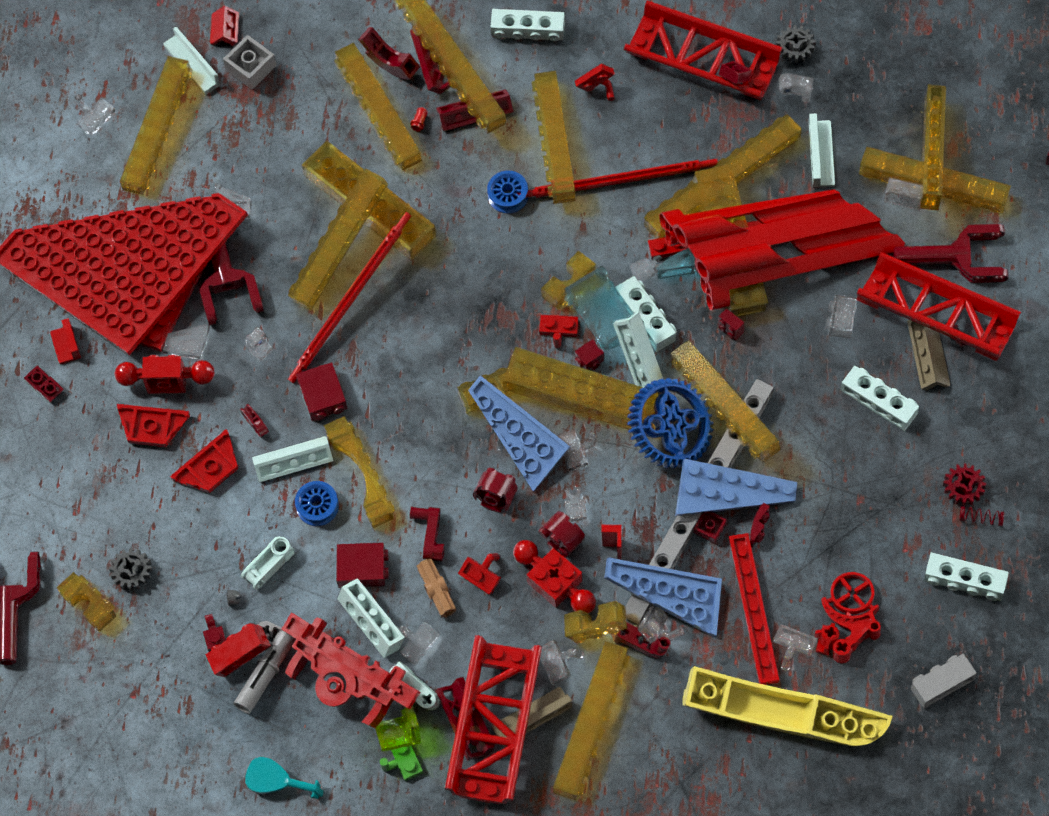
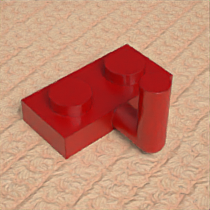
[575,63,615,101]
[539,315,579,348]
[458,553,501,595]

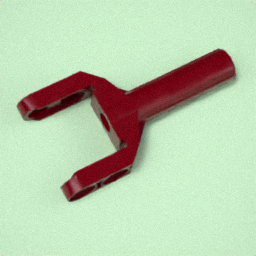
[893,224,1009,283]
[200,243,264,326]
[0,551,40,665]

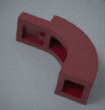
[358,27,421,79]

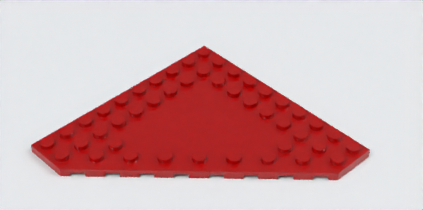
[0,193,248,356]

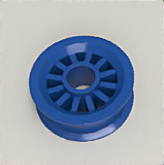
[487,171,528,213]
[295,481,339,526]

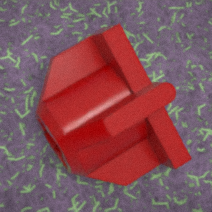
[814,623,839,655]

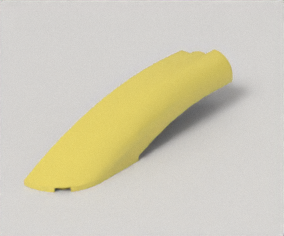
[683,666,893,746]

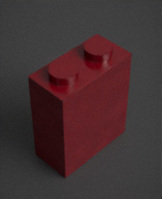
[296,362,348,421]
[336,542,389,588]

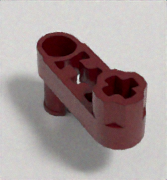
[410,506,445,562]
[611,622,671,659]

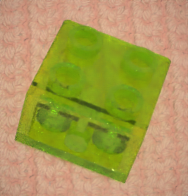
[375,706,421,752]

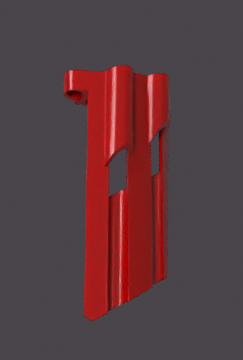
[659,189,905,311]

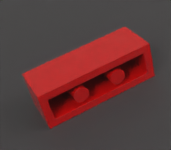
[205,623,271,677]

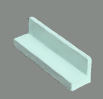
[163,27,220,95]
[809,113,835,187]
[613,312,663,393]
[252,436,333,482]

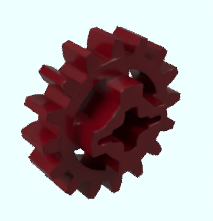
[943,463,986,506]

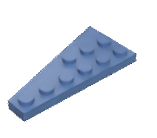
[468,375,570,492]
[675,459,797,516]
[604,558,722,637]

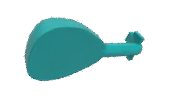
[245,757,324,799]

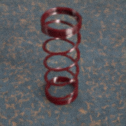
[959,506,1004,526]

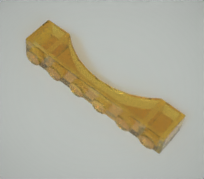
[324,416,395,528]

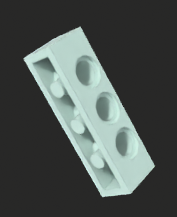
[491,9,565,41]
[615,276,677,352]
[841,366,919,431]
[924,552,1009,601]
[337,578,405,658]

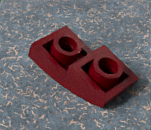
[24,365,64,403]
[750,502,770,547]

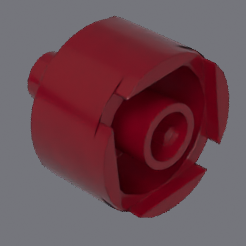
[473,468,518,512]
[538,511,585,558]

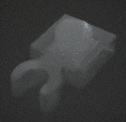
[630,255,665,281]
[565,487,587,522]

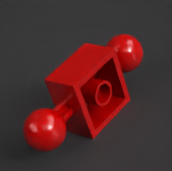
[114,355,215,394]
[513,540,596,615]

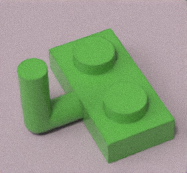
[380,736,423,781]

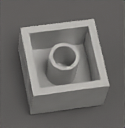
[223,35,277,90]

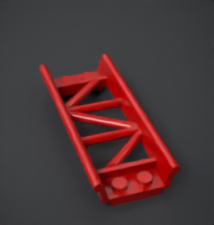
[624,0,782,100]
[856,252,1021,361]
[445,635,542,804]

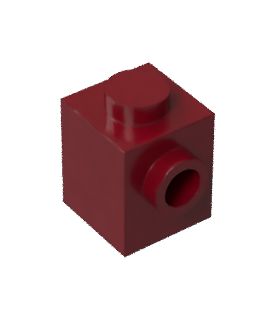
[574,339,605,373]

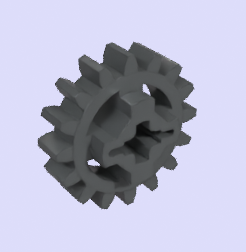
[776,25,816,63]
[109,548,153,591]

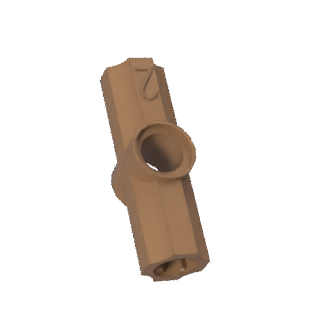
[417,559,456,618]

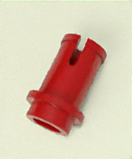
[410,107,428,132]

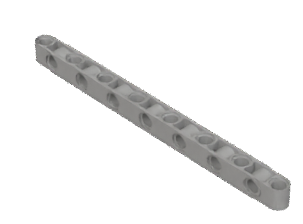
[622,379,775,626]

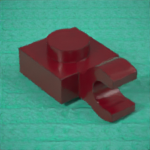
[203,614,226,652]

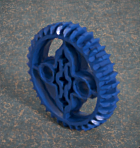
[627,378,714,469]

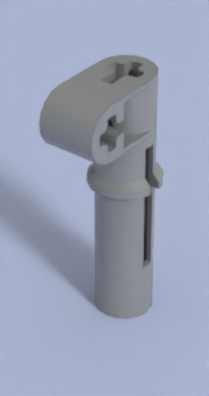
[233,621,296,714]

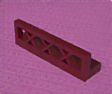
[410,22,455,94]
[436,89,514,131]
[436,677,495,761]

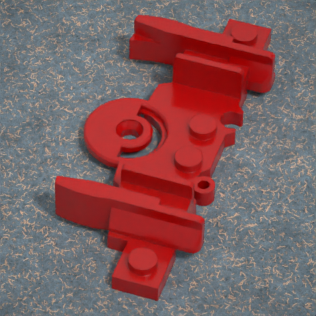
[281,612,420,728]

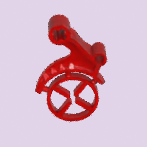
[821,572,881,663]

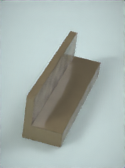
[907,316,950,391]
[492,687,572,746]

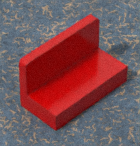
[210,6,239,45]
[50,318,81,364]
[602,525,622,560]

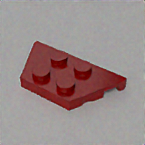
[117,404,190,447]
[170,429,239,493]

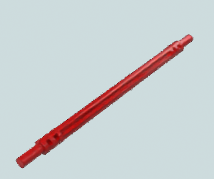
[517,159,718,198]
[287,212,412,384]

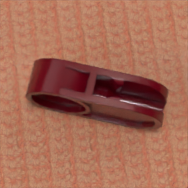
[240,404,269,438]

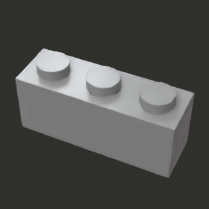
[911,654,977,708]

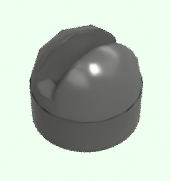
[227,590,241,606]

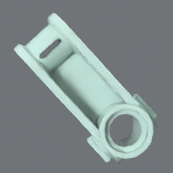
[241,536,295,590]
[389,661,440,710]

